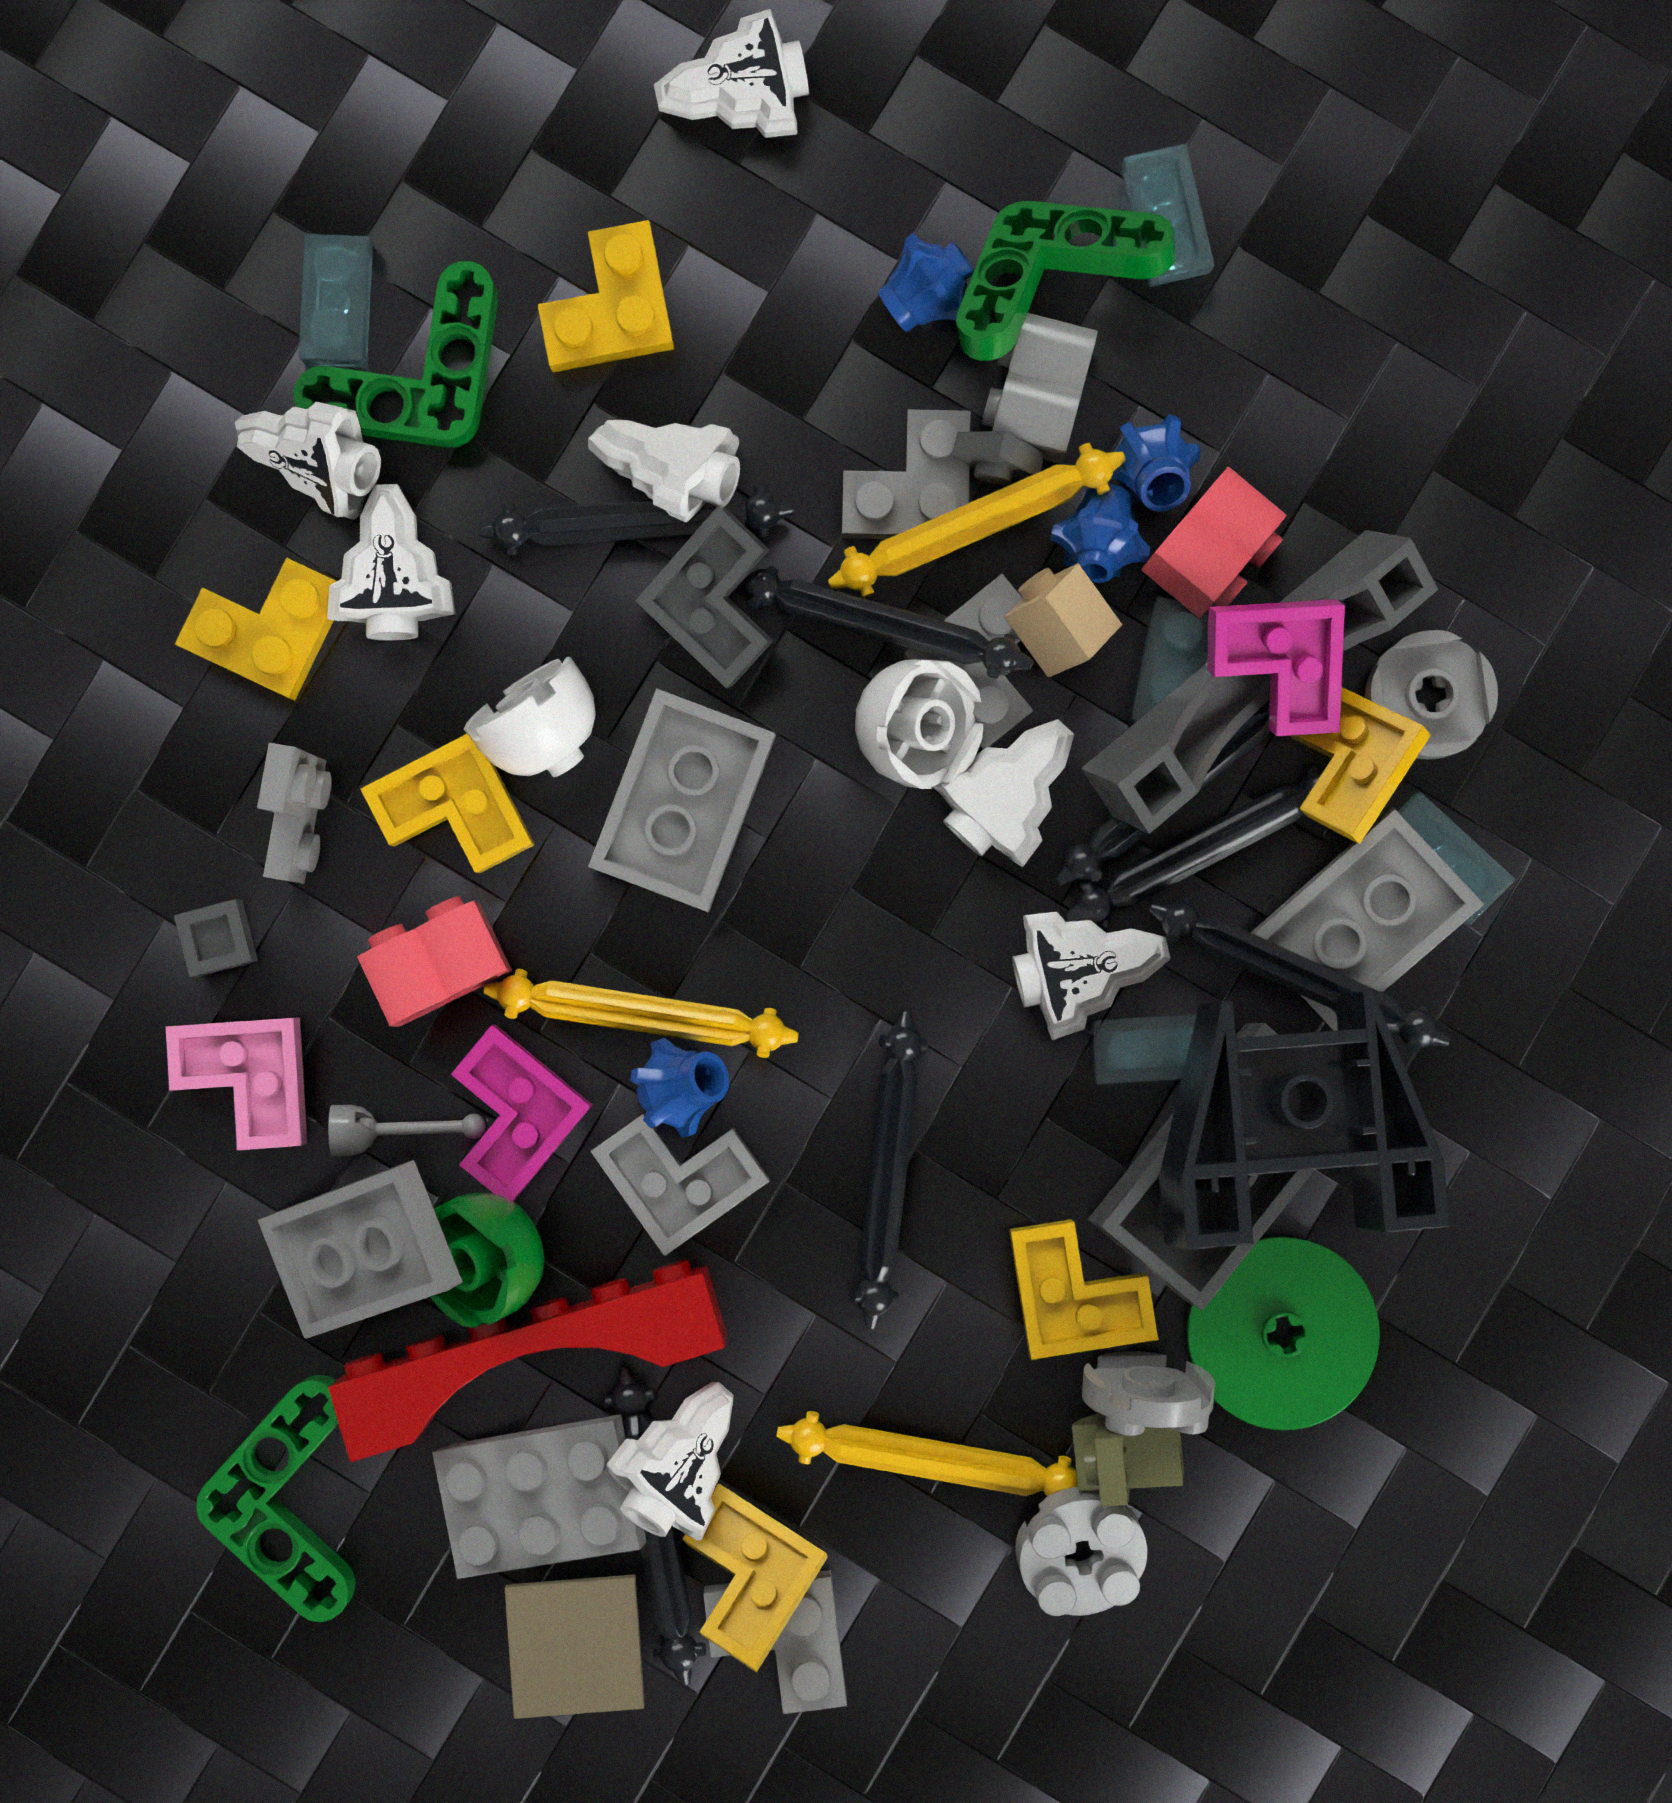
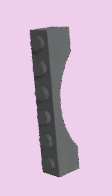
[1081,530,1439,834]

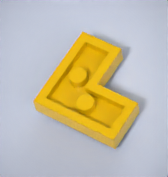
[538,220,674,373]
[175,558,337,701]
[1290,687,1431,844]
[360,734,535,874]
[1009,1219,1158,1360]
[682,1483,828,1673]

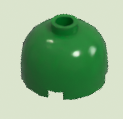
[430,1193,545,1328]

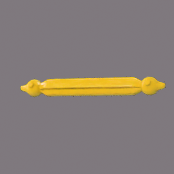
[828,443,1126,598]
[484,969,799,1058]
[776,1411,1078,1497]

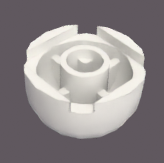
[464,657,596,777]
[855,659,983,789]

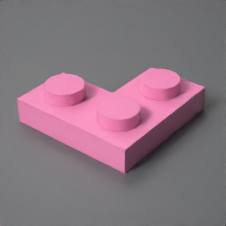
[166,1017,307,1150]

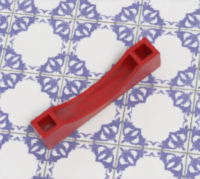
[328,1259,728,1462]

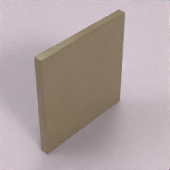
[505,1575,645,1719]

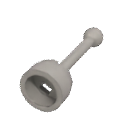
[328,1105,487,1156]

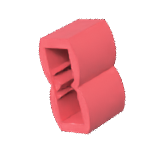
[1141,466,1287,619]
[357,896,513,1027]

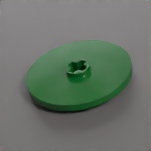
[1186,1236,1380,1430]

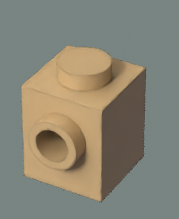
[1004,563,1122,677]

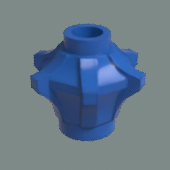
[878,233,974,332]
[1111,414,1200,512]
[1050,484,1150,583]
[630,1038,729,1138]

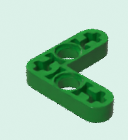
[956,201,1176,361]
[293,261,498,448]
[196,1375,356,1622]

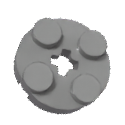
[1365,630,1498,759]
[1082,1351,1215,1436]
[1015,1487,1147,1616]

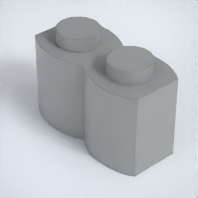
[981,313,1098,464]

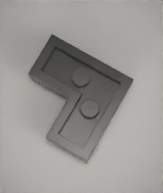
[635,506,774,688]

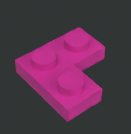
[1207,599,1345,736]
[451,1024,593,1202]

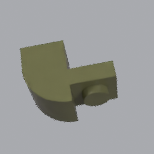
[1072,1414,1184,1506]

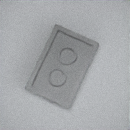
[588,688,776,913]
[1251,807,1484,1031]
[258,1160,462,1339]
[432,1414,647,1579]

